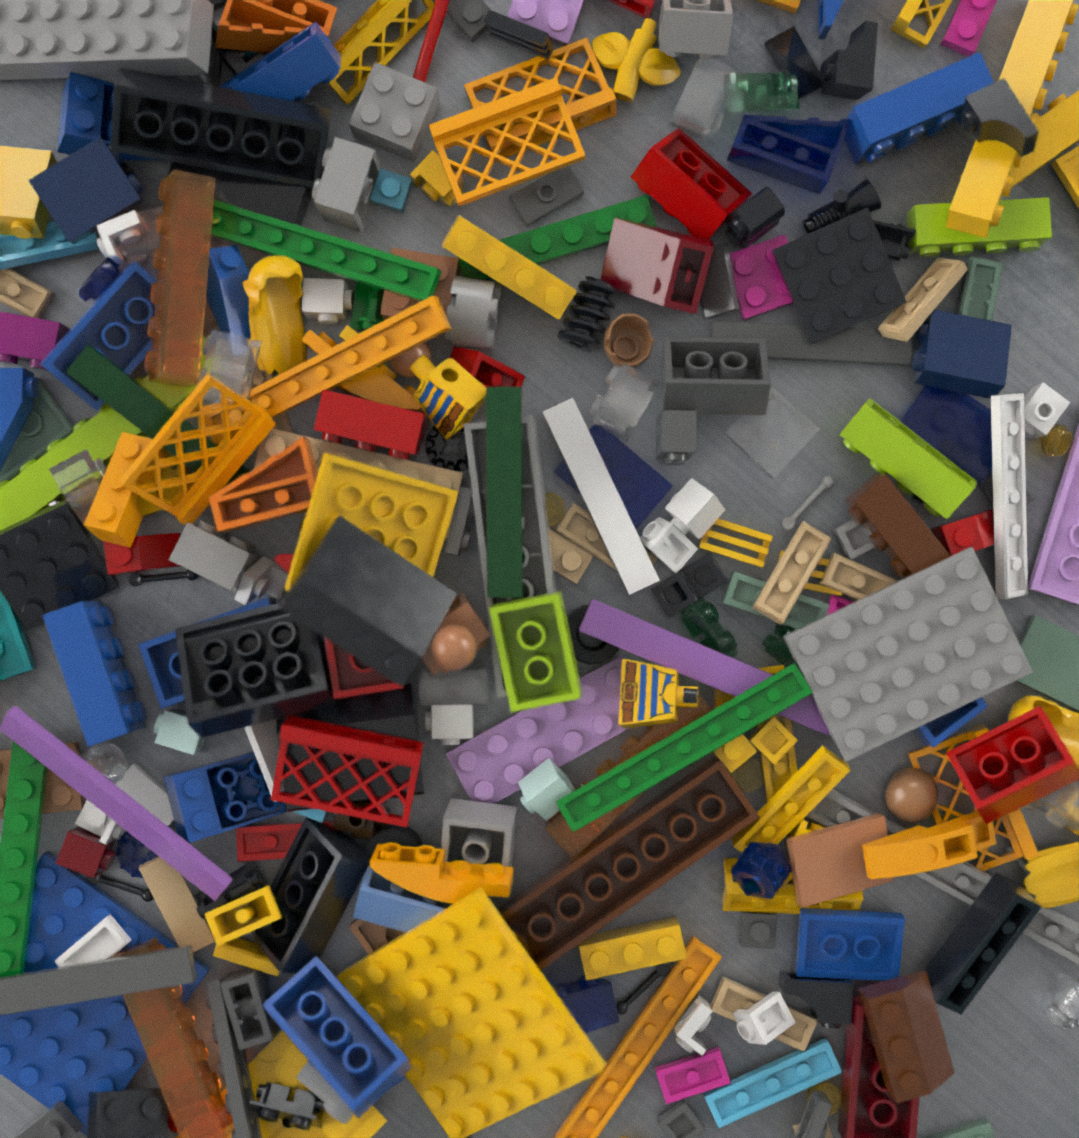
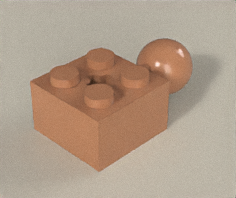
[380,247,461,378]
[422,592,491,675]

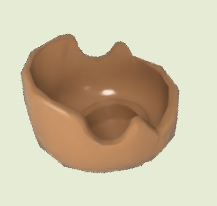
[603,313,654,369]
[884,767,939,823]

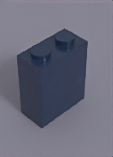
[28,137,144,244]
[911,309,1012,399]

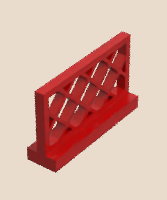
[271,715,425,827]

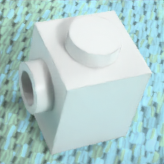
[302,278,354,324]
[1024,382,1071,439]
[665,478,726,539]
[425,702,474,745]

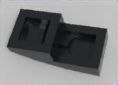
[651,552,728,618]

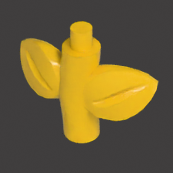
[592,18,681,103]

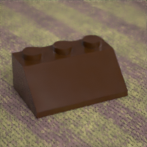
[858,970,955,1103]

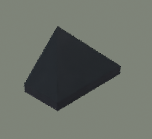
[764,26,822,101]

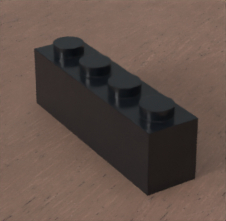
[165,162,311,226]
[924,872,1042,1015]

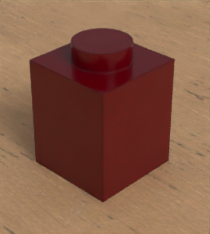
[55,826,116,878]

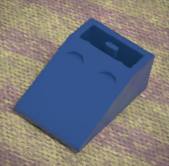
[57,72,158,160]
[163,752,287,843]

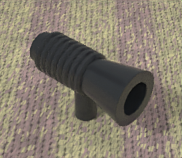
[802,179,881,234]

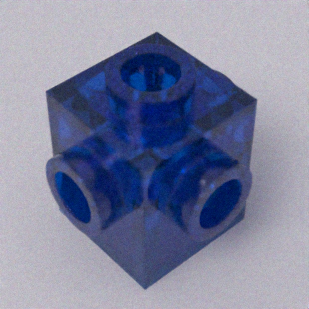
[730,842,792,899]

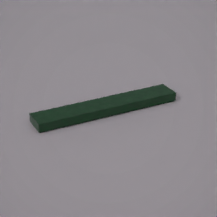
[66,344,251,488]
[486,387,523,598]

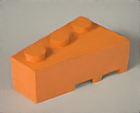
[215,0,337,53]
[209,436,318,533]

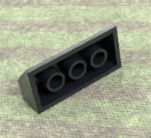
[248,817,372,973]

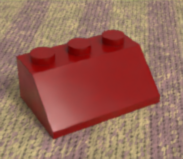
[630,128,753,240]
[313,389,430,460]
[946,705,1079,825]

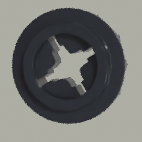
[425,425,469,472]

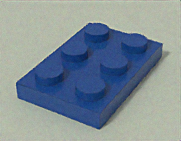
[795,908,905,981]

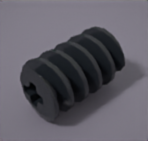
[557,276,621,352]

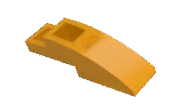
[301,329,424,413]
[862,811,996,879]
[370,842,514,904]

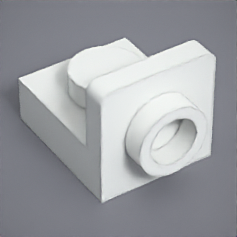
[96,210,149,265]
[640,517,698,574]
[235,556,289,605]
[75,800,126,845]
[733,992,796,1045]
[674,993,712,1056]

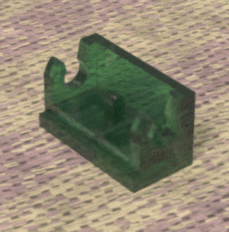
[724,72,800,113]

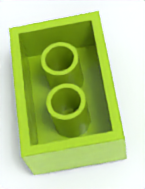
[489,591,583,712]

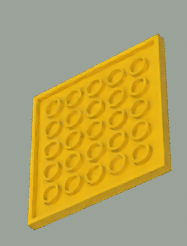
[336,888,606,1138]

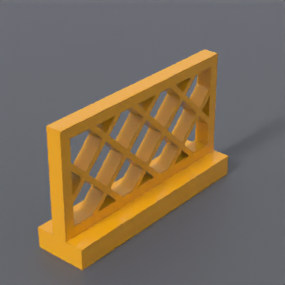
[464,37,617,162]
[429,77,586,207]
[119,373,276,526]
[907,723,1039,871]

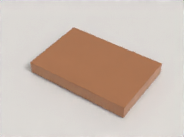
[787,813,895,908]

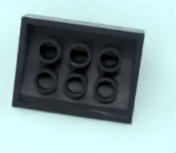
[278,515,457,687]
[175,603,336,738]
[276,683,425,812]

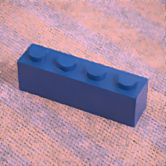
[219,22,341,102]

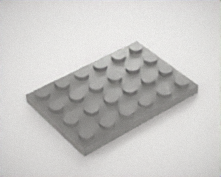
[783,547,1033,762]

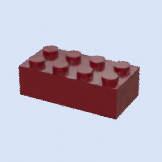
[837,995,920,1138]

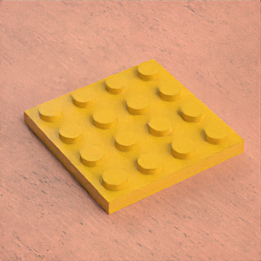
[285,452,459,591]

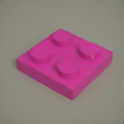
[730,234,793,321]

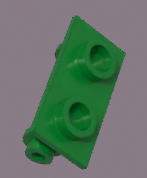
[349,282,384,331]

